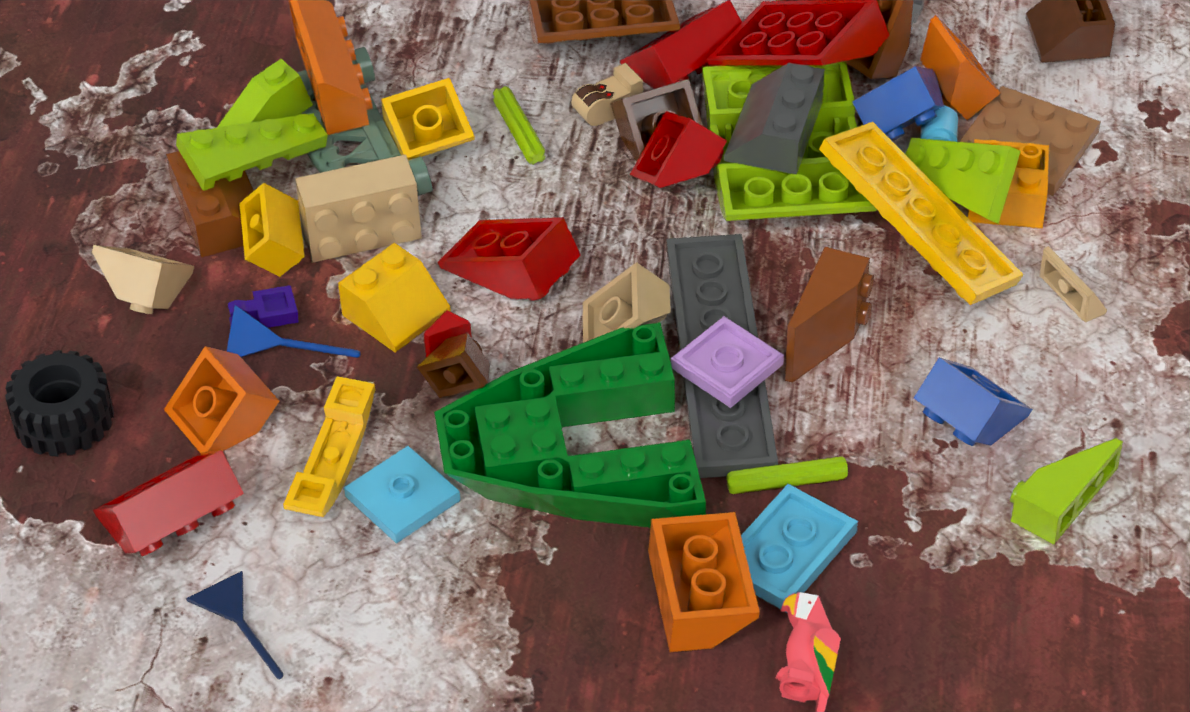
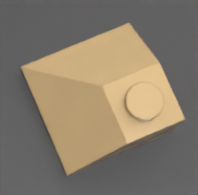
[92,245,194,314]
[583,262,671,342]

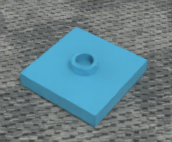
[344,446,461,544]

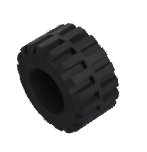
[5,350,114,457]

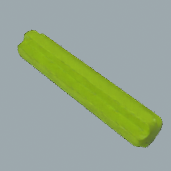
[493,86,546,165]
[727,457,848,494]

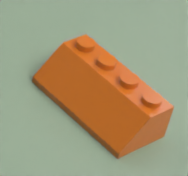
[288,0,373,135]

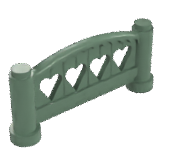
[297,47,433,196]

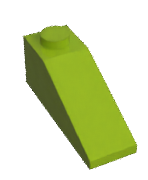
[217,59,313,128]
[1010,438,1123,544]

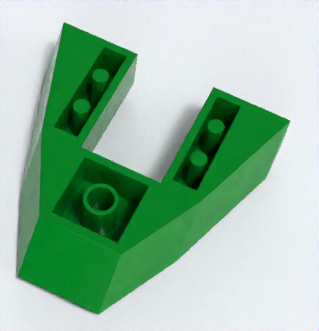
[434,322,706,528]

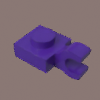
[228,285,299,328]

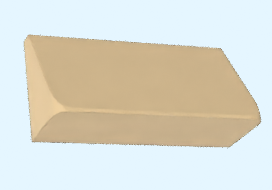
[1039,246,1107,323]

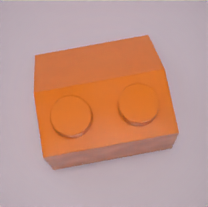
[920,15,1001,120]
[164,346,279,453]

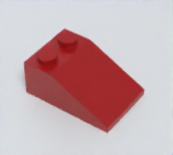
[438,217,581,301]

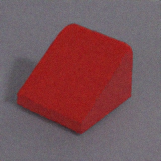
[424,310,472,358]

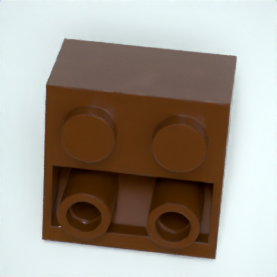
[1025,0,1115,63]

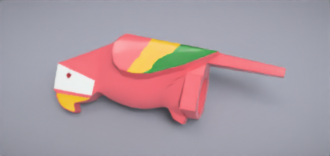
[776,592,841,712]

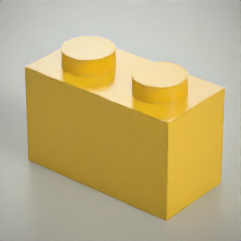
[239,183,305,277]

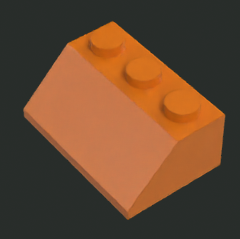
[648,512,760,652]

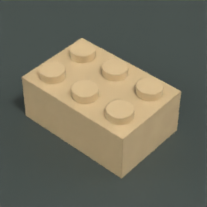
[295,154,422,263]

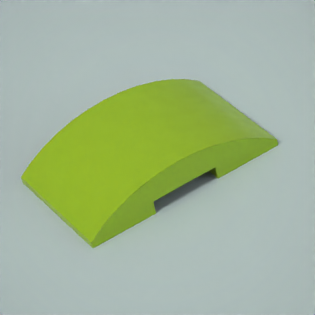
[703,61,877,221]

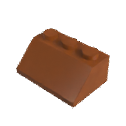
[166,151,254,258]

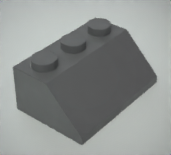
[724,63,824,174]

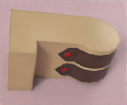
[571,63,643,126]

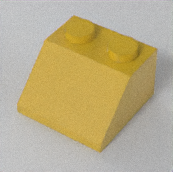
[381,77,475,160]
[338,243,451,353]

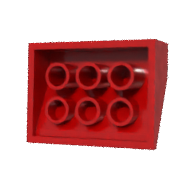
[706,0,890,66]

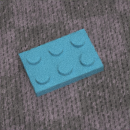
[741,484,858,613]

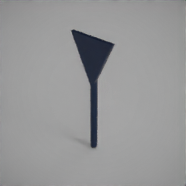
[186,571,284,679]

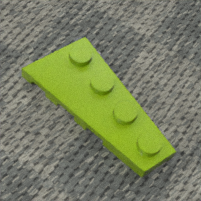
[176,113,328,191]

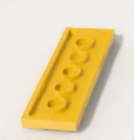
[819,122,1024,305]

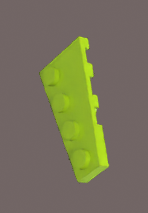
[905,138,1021,224]

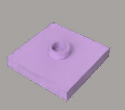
[671,316,784,408]

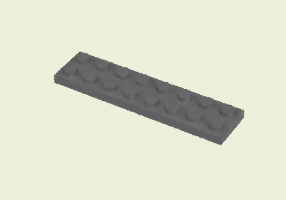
[666,234,778,478]

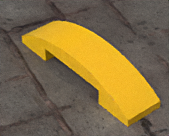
[283,376,375,517]

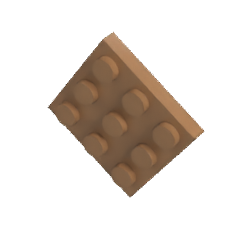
[959,86,1101,196]

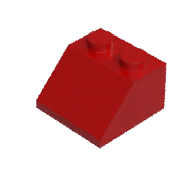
[630,111,727,188]

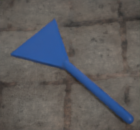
[227,305,361,358]

